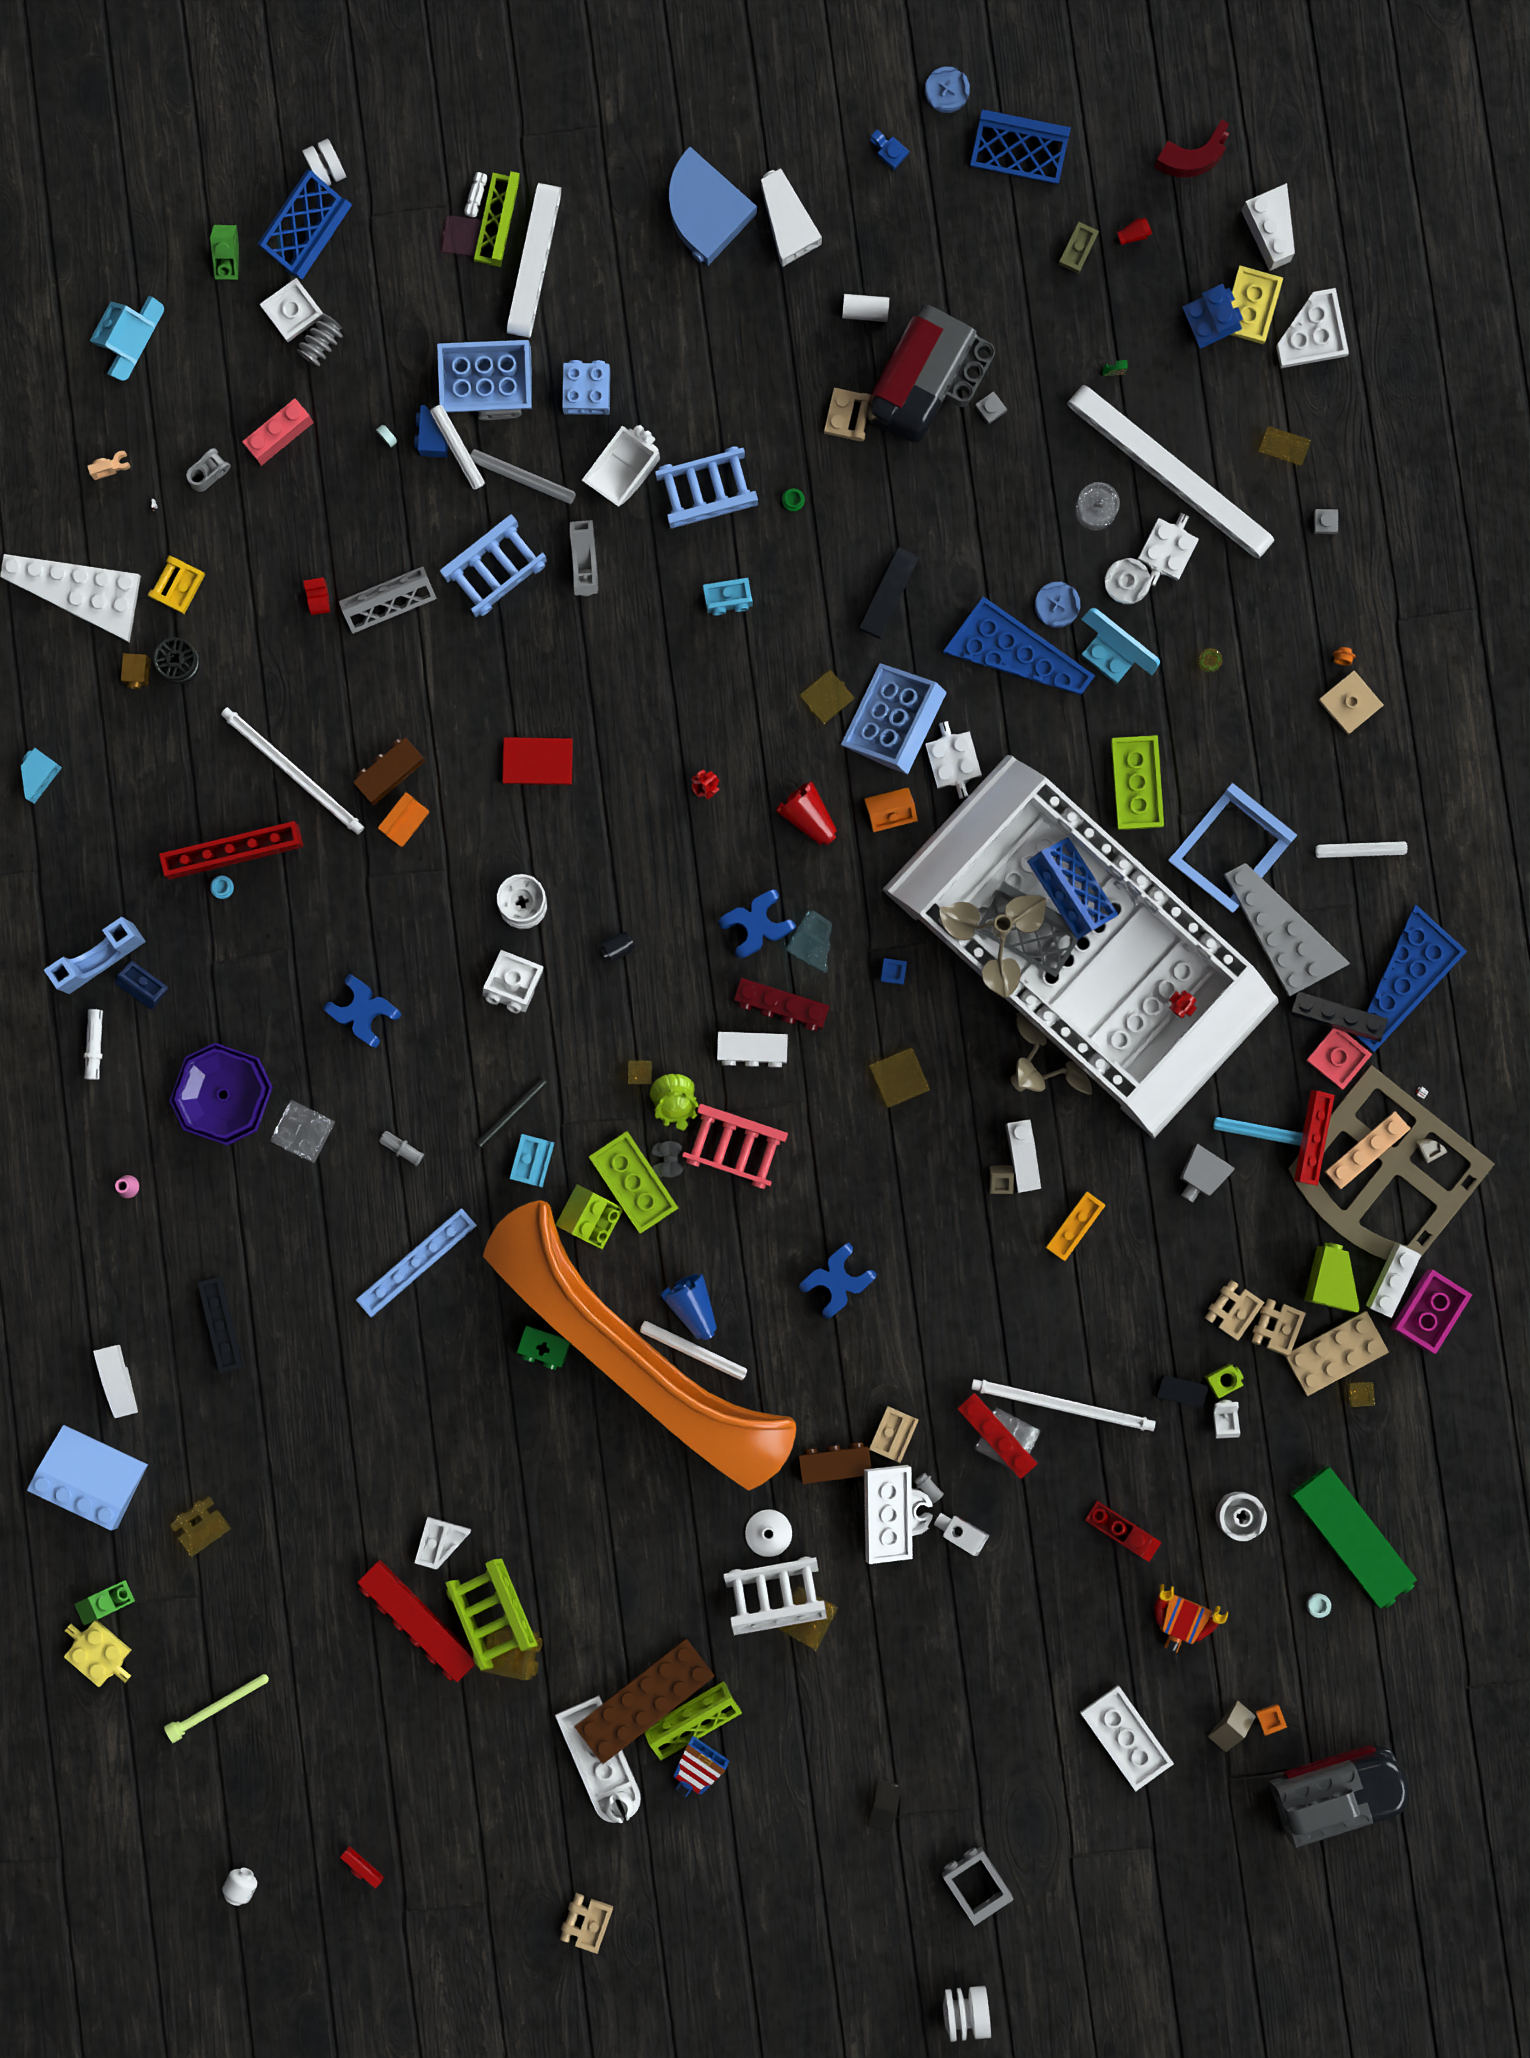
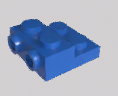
[1183,284,1243,349]

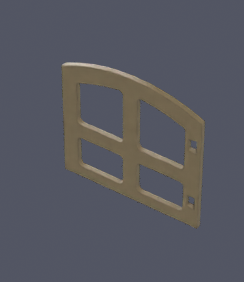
[1288,1065,1495,1261]

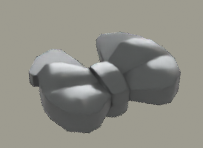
[652,1141,683,1177]

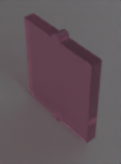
[442,215,486,257]

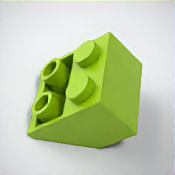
[556,1184,624,1249]

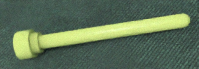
[164,1674,269,1743]

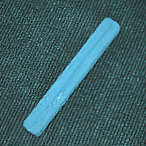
[1213,1117,1303,1146]

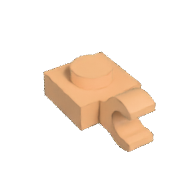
[88,451,130,480]

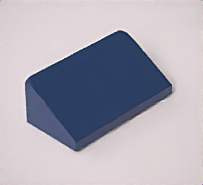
[116,961,169,1010]

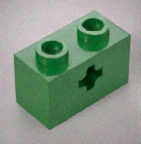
[517,1325,571,1370]

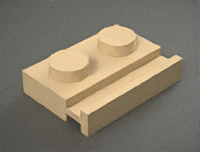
[869,1406,919,1463]

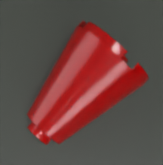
[776,781,837,845]

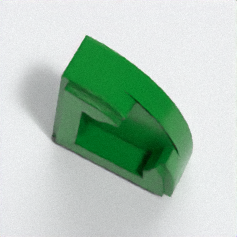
[1102,360,1128,376]

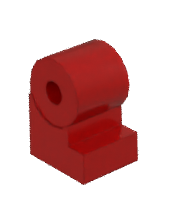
[303,578,330,615]

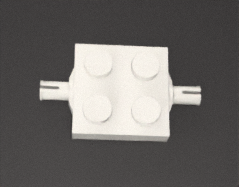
[1137,513,1199,586]
[926,721,982,799]

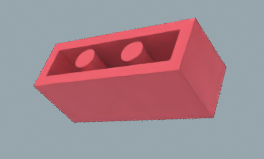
[242,399,314,466]

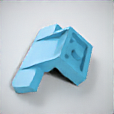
[90,296,164,381]
[1081,608,1160,684]

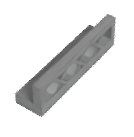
[339,567,437,634]

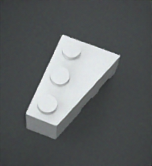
[1242,183,1295,271]

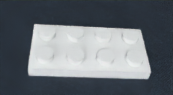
[1080,1685,1174,1791]

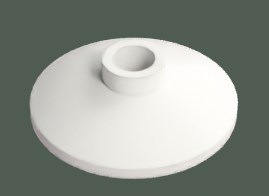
[745,1510,792,1557]

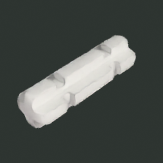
[464,172,487,217]

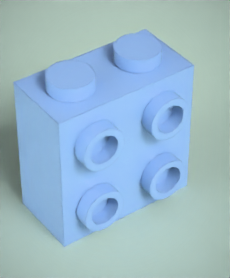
[563,360,610,415]

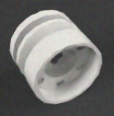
[497,874,547,929]
[943,1986,991,2042]

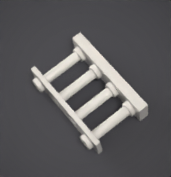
[724,1557,827,1635]

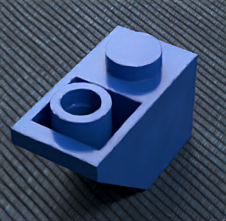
[414,405,448,458]

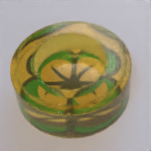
[1199,648,1223,672]

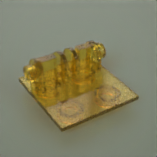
[777,1586,838,1651]

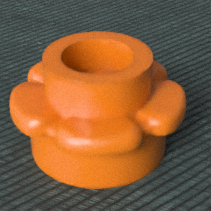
[1333,647,1356,666]

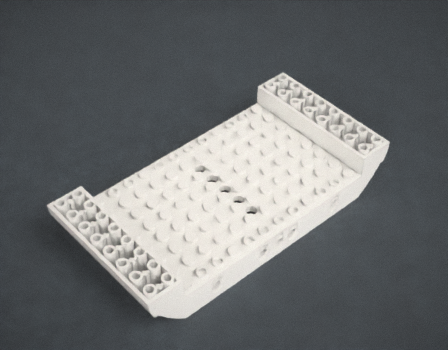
[882,755,1279,1139]

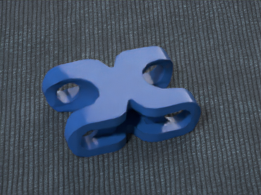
[718,890,797,959]
[323,974,402,1048]
[798,1243,877,1319]

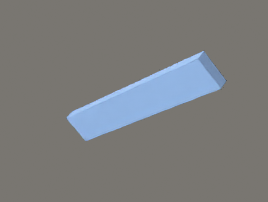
[356,1208,477,1317]

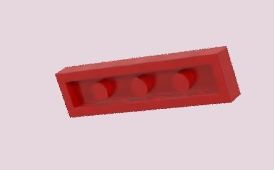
[1294,1090,1335,1186]
[957,1393,1038,1479]

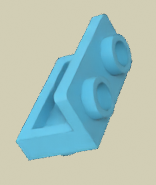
[703,578,753,615]

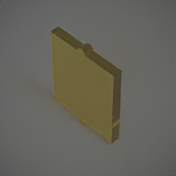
[800,670,855,724]

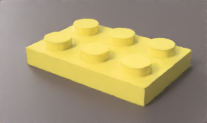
[1230,266,1283,344]

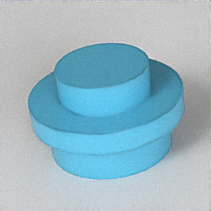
[210,876,234,899]

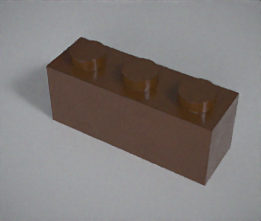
[353,737,426,805]
[799,1442,872,1484]

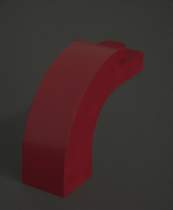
[1154,119,1230,178]

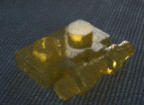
[170,1497,231,1557]

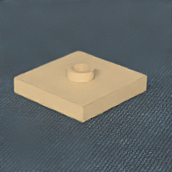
[1318,671,1384,735]

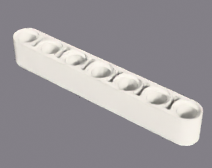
[507,183,561,338]

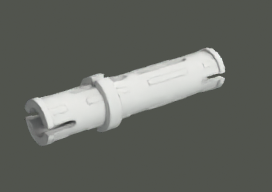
[83,1009,103,1080]

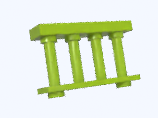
[446,1559,538,1671]

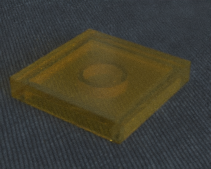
[870,1048,930,1108]

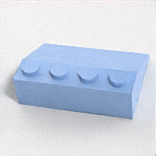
[437,340,532,412]
[841,663,947,774]
[27,1425,148,1531]

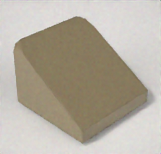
[990,1165,1014,1194]

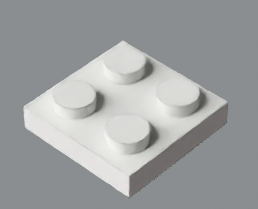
[260,278,323,342]

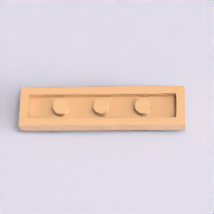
[1325,1111,1410,1189]

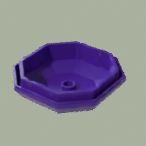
[169,1043,273,1146]

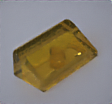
[1259,426,1311,466]

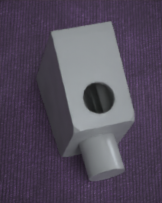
[1180,1144,1235,1203]

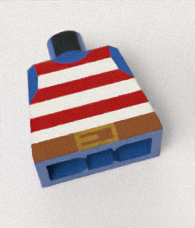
[674,1736,729,1797]

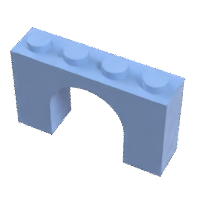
[44,917,146,994]

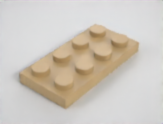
[1285,1311,1389,1396]

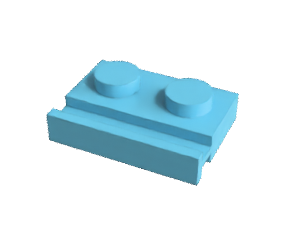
[510,1134,554,1187]

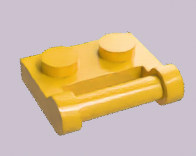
[148,555,206,614]

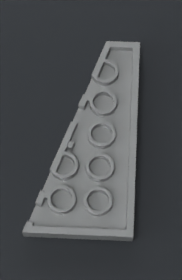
[1224,863,1350,996]

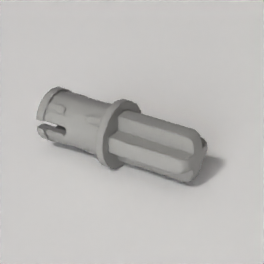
[379,1131,424,1166]

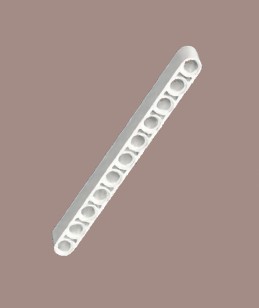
[1067,385,1274,559]

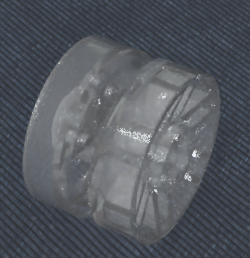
[1075,482,1120,530]

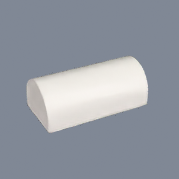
[842,294,889,322]

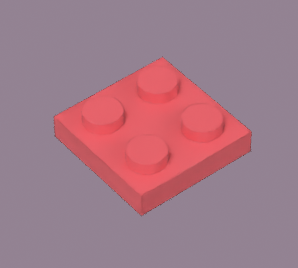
[1306,1028,1372,1090]

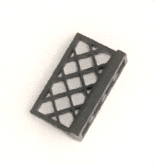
[976,882,1078,977]

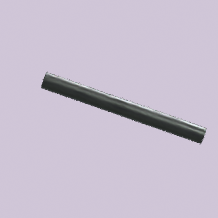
[476,1077,548,1148]

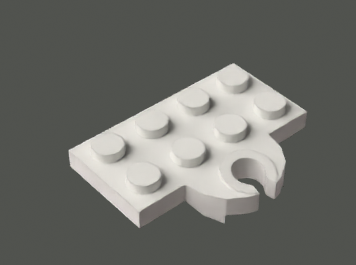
[864,1465,933,1564]

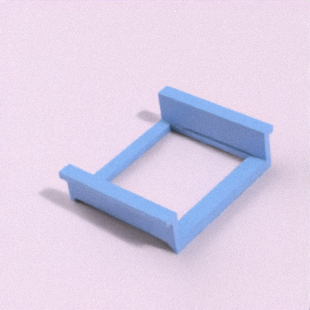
[1168,783,1297,913]

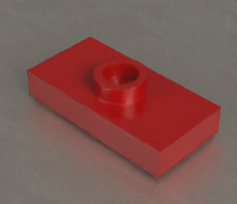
[340,1847,384,1889]

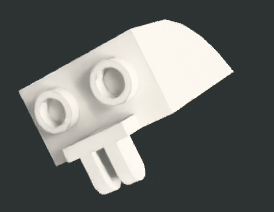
[582,425,660,507]

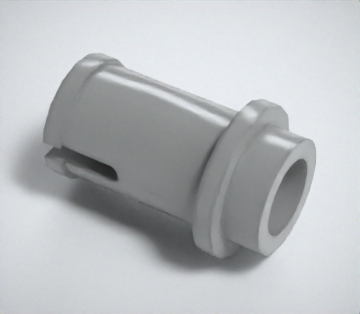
[915,1473,944,1503]

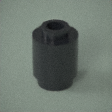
[599,932,635,963]

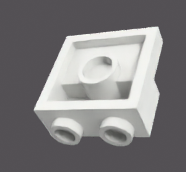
[482,950,544,1013]

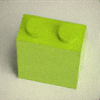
[1304,1243,1359,1312]

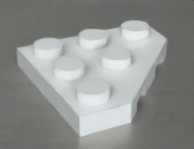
[1276,288,1349,368]

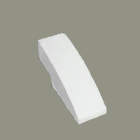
[93,1345,138,1418]

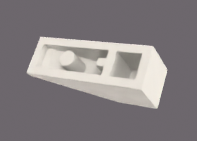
[1005,1119,1041,1193]

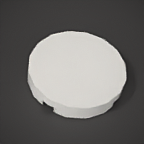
[1105,558,1151,604]

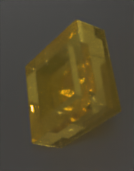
[628,1061,652,1085]
[1348,1382,1375,1407]

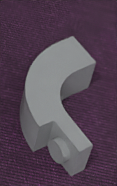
[570,520,598,596]

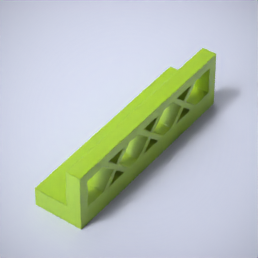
[474,171,520,267]
[644,1681,742,1761]

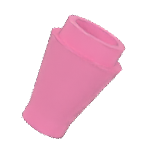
[115,1175,139,1198]

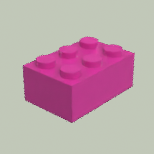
[1390,1269,1472,1354]

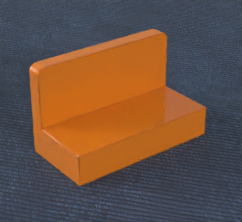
[865,788,918,832]
[378,792,429,847]

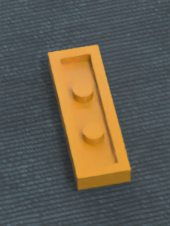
[1045,1191,1105,1261]

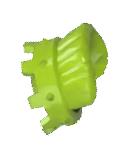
[650,1074,699,1131]

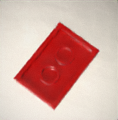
[503,737,573,785]

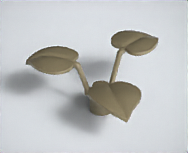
[939,895,1047,998]
[1010,1013,1092,1095]

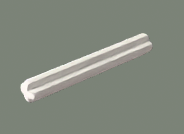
[430,405,485,489]
[1315,842,1407,858]

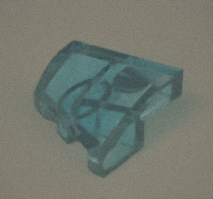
[785,911,832,973]

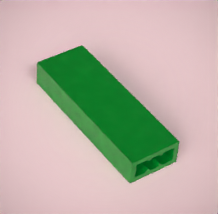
[1290,1466,1417,1609]

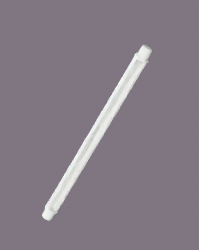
[221,707,364,835]
[971,1379,1155,1431]

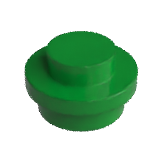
[782,488,805,512]

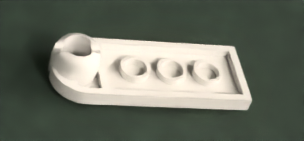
[555,1695,641,1823]

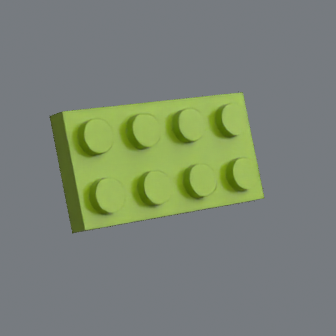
[1111,735,1164,830]
[589,1131,679,1234]

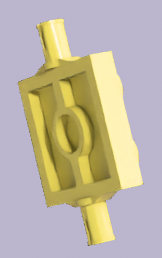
[64,1620,131,1687]

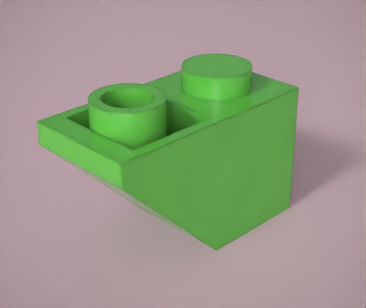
[210,225,239,280]
[74,1580,135,1625]

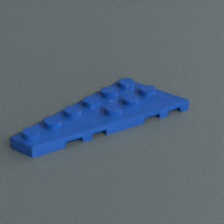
[943,596,1095,695]
[1355,905,1467,1053]

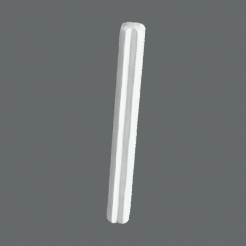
[640,1321,747,1380]

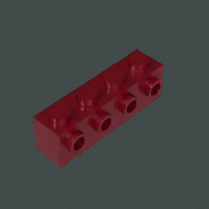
[734,978,829,1032]

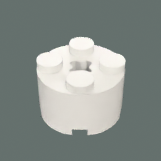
[1216,1492,1267,1541]

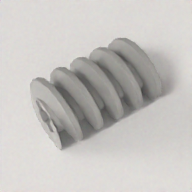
[296,314,343,366]

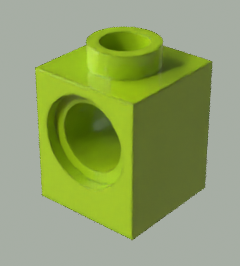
[1205,1364,1244,1399]

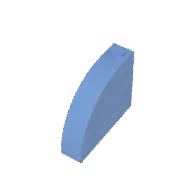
[669,147,757,266]

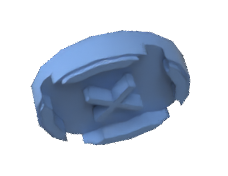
[925,67,970,113]
[1035,582,1080,628]

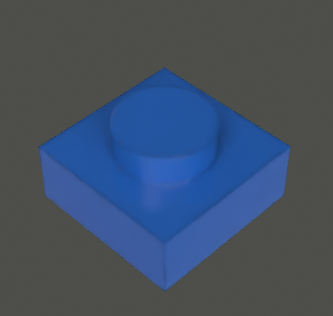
[881,958,907,985]

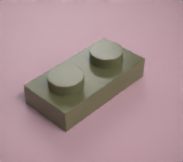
[1059,222,1099,274]

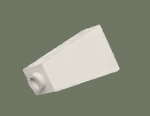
[761,168,822,267]

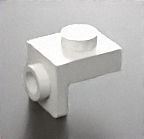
[1213,1400,1240,1438]

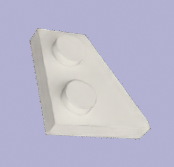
[414,1517,471,1569]

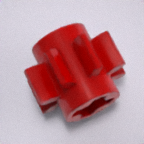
[691,769,720,799]
[1168,990,1197,1019]

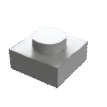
[975,391,1007,425]
[1314,509,1338,534]

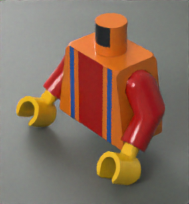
[1154,1584,1228,1653]

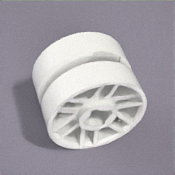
[302,139,346,189]

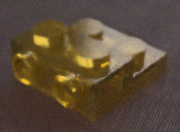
[482,1626,542,1680]

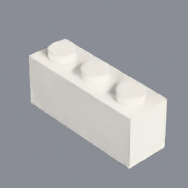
[717,1032,788,1067]
[1366,1242,1421,1318]

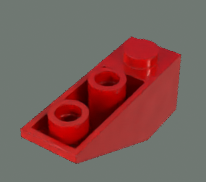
[1085,1501,1162,1562]

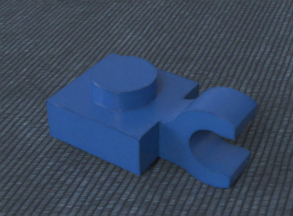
[870,129,910,170]

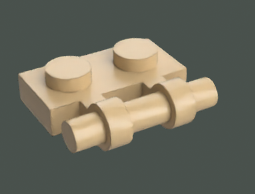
[1205,1280,1265,1341]
[1251,1299,1306,1357]
[560,1893,613,1954]

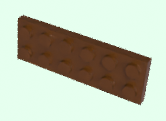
[574,1638,715,1765]

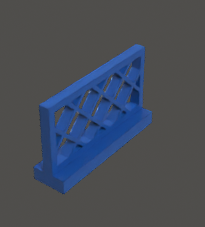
[970,109,1071,185]
[257,169,352,279]
[1027,837,1118,940]

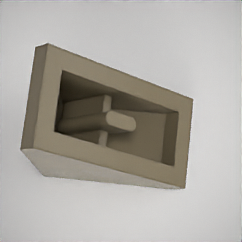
[1208,1700,1256,1752]

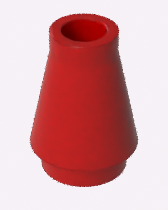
[1117,217,1152,245]

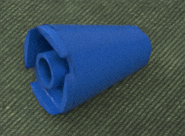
[661,1273,717,1341]

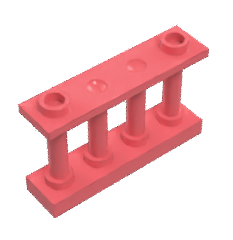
[682,1104,788,1189]

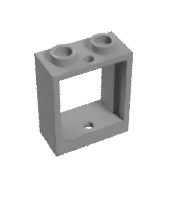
[942,1847,1014,1926]

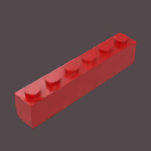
[159,821,304,880]
[357,1560,475,1682]

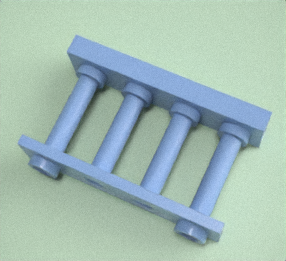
[655,447,758,529]
[440,514,547,617]

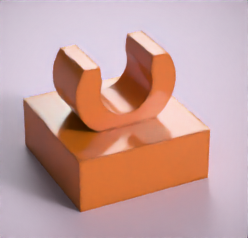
[1256,1704,1287,1735]

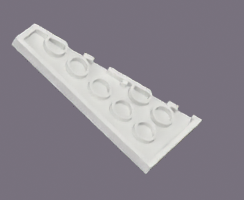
[0,554,141,643]

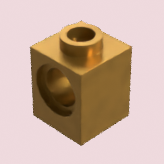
[121,653,151,689]

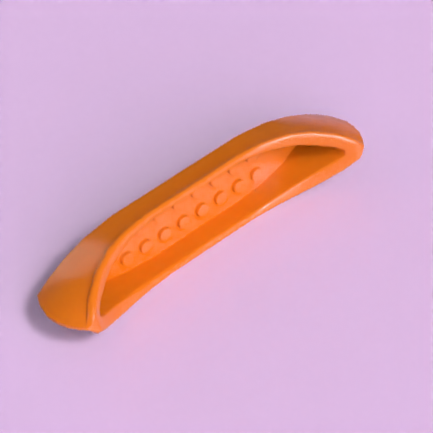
[483,1200,796,1491]

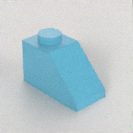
[21,748,62,804]

